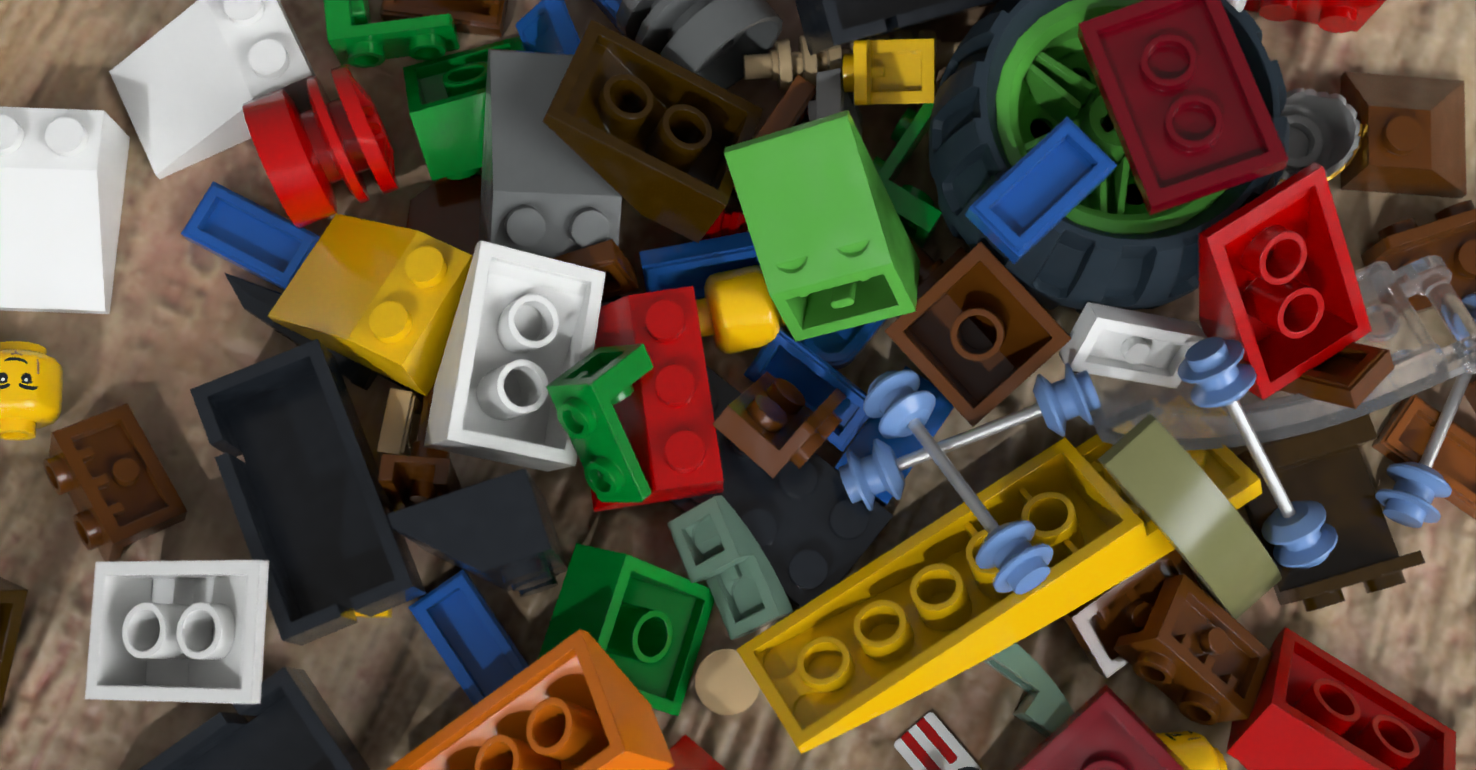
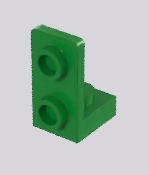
[324,0,460,68]
[873,103,942,249]
[546,344,654,503]

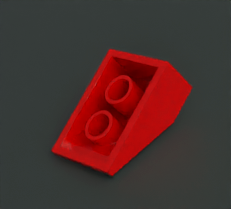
[1199,162,1372,400]

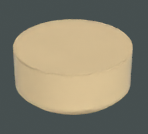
[695,649,760,716]

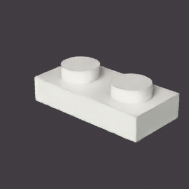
[1059,302,1207,389]

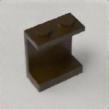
[1237,414,1425,612]

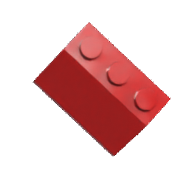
[590,286,724,512]
[1226,627,1456,770]

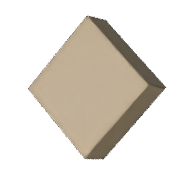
[377,388,423,456]

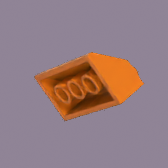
[386,629,675,770]

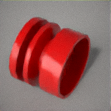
[242,64,399,229]

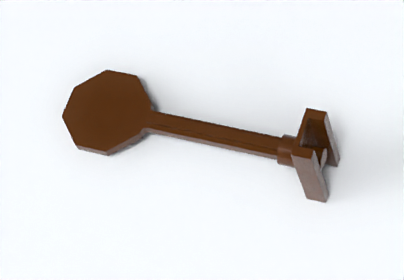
[378,175,482,511]

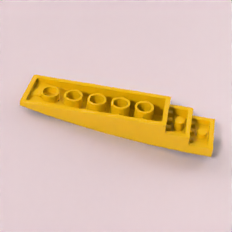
[736,399,1262,754]

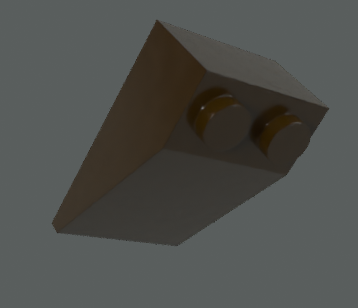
[543,19,763,243]

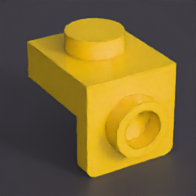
[842,38,936,106]

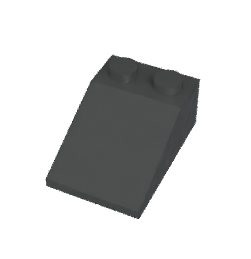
[478,49,622,258]

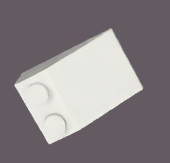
[109,0,315,179]
[0,107,130,314]
[424,241,606,471]
[85,560,269,704]

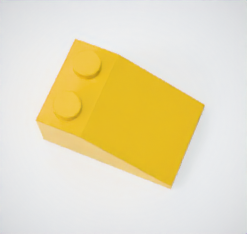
[268,214,473,396]

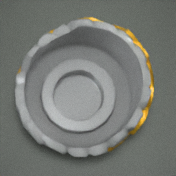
[1280,88,1363,182]

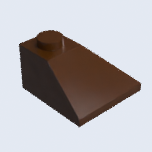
[1340,72,1467,199]

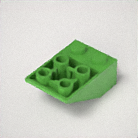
[724,110,920,342]

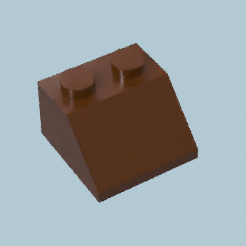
[884,242,1072,427]

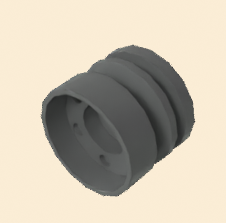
[616,0,783,90]

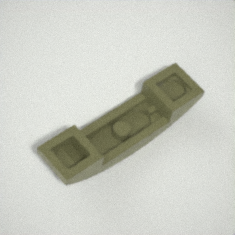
[1098,413,1282,620]

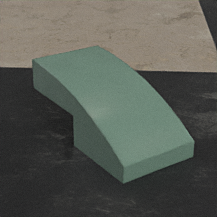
[667,495,794,640]
[983,643,1074,738]

